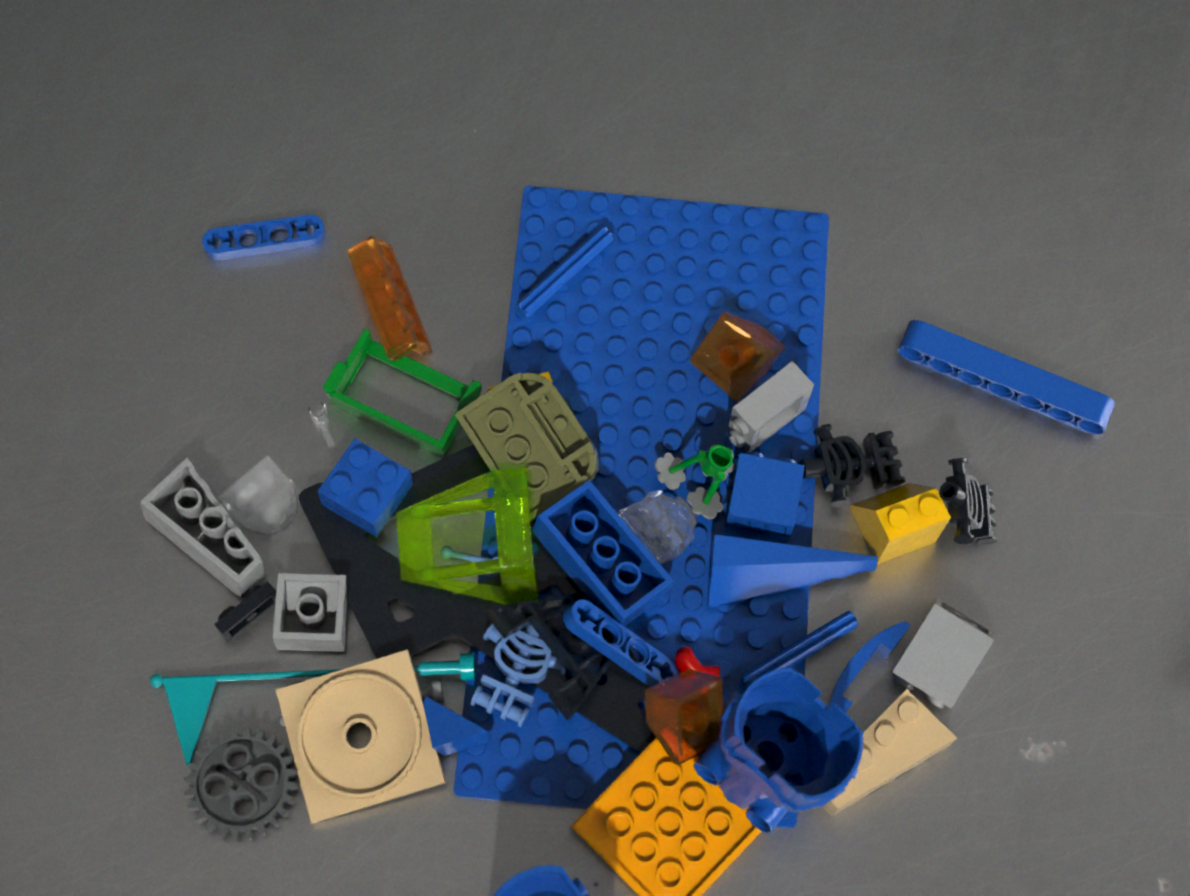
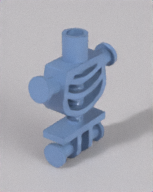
[470,624,566,727]

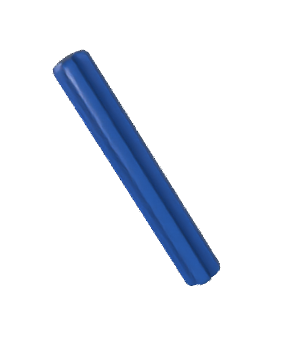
[517,226,613,317]
[740,611,858,685]

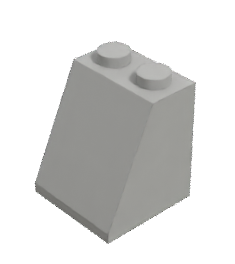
[892,598,995,709]

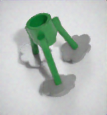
[654,445,735,519]

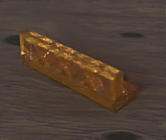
[347,236,433,362]

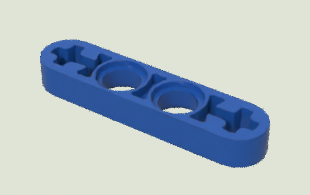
[202,215,325,260]
[563,600,678,691]

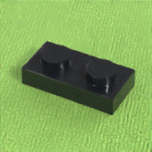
[214,581,276,643]

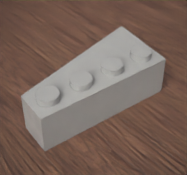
[140,457,265,599]

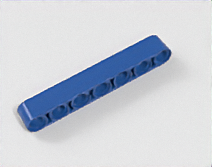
[898,320,1115,435]

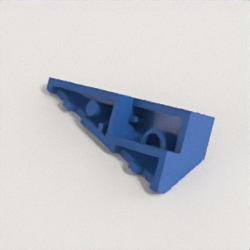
[707,534,878,609]

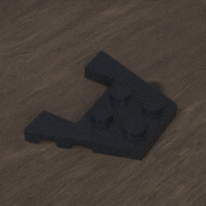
[486,592,613,721]

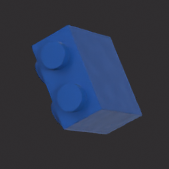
[725,452,805,537]

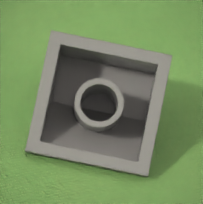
[272,573,347,652]

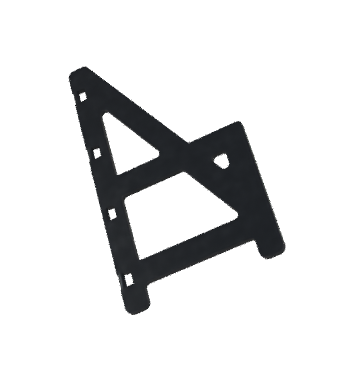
[299,444,677,754]

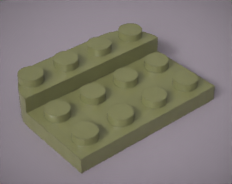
[454,372,599,525]

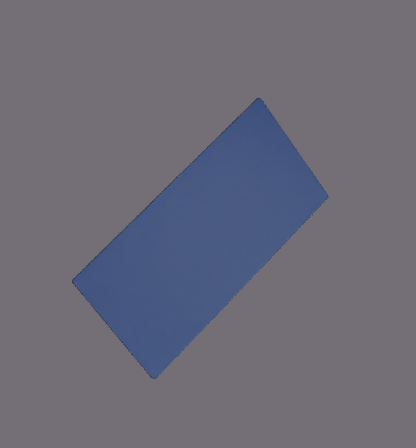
[454,186,829,829]

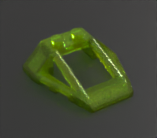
[396,468,539,604]

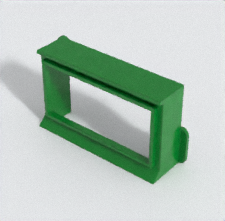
[323,328,482,458]

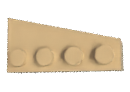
[822,689,957,816]

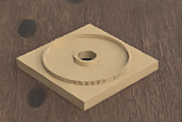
[276,650,446,824]

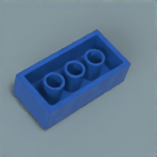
[532,480,675,626]

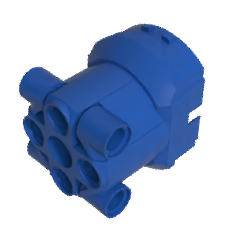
[693,668,863,833]

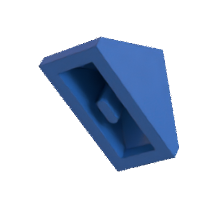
[423,697,493,756]

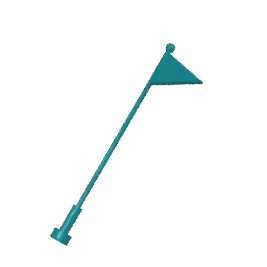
[150,653,476,765]

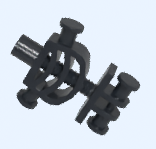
[800,424,906,507]
[939,458,997,544]

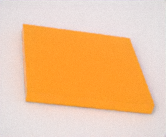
[570,726,762,896]

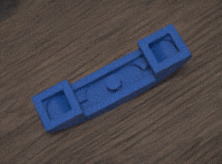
[827,621,911,713]

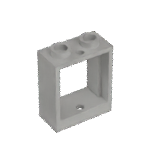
[727,361,814,453]

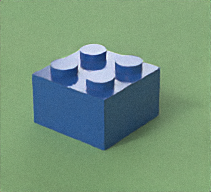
[317,438,413,537]

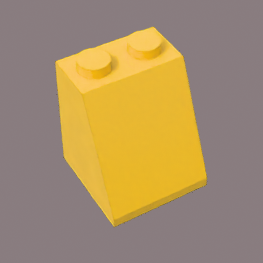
[850,483,951,564]

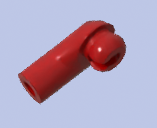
[675,646,720,683]

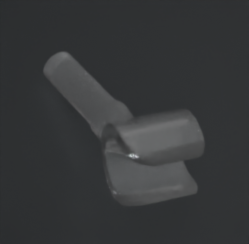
[308,402,336,449]

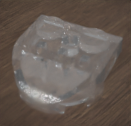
[216,455,299,534]
[617,490,697,565]

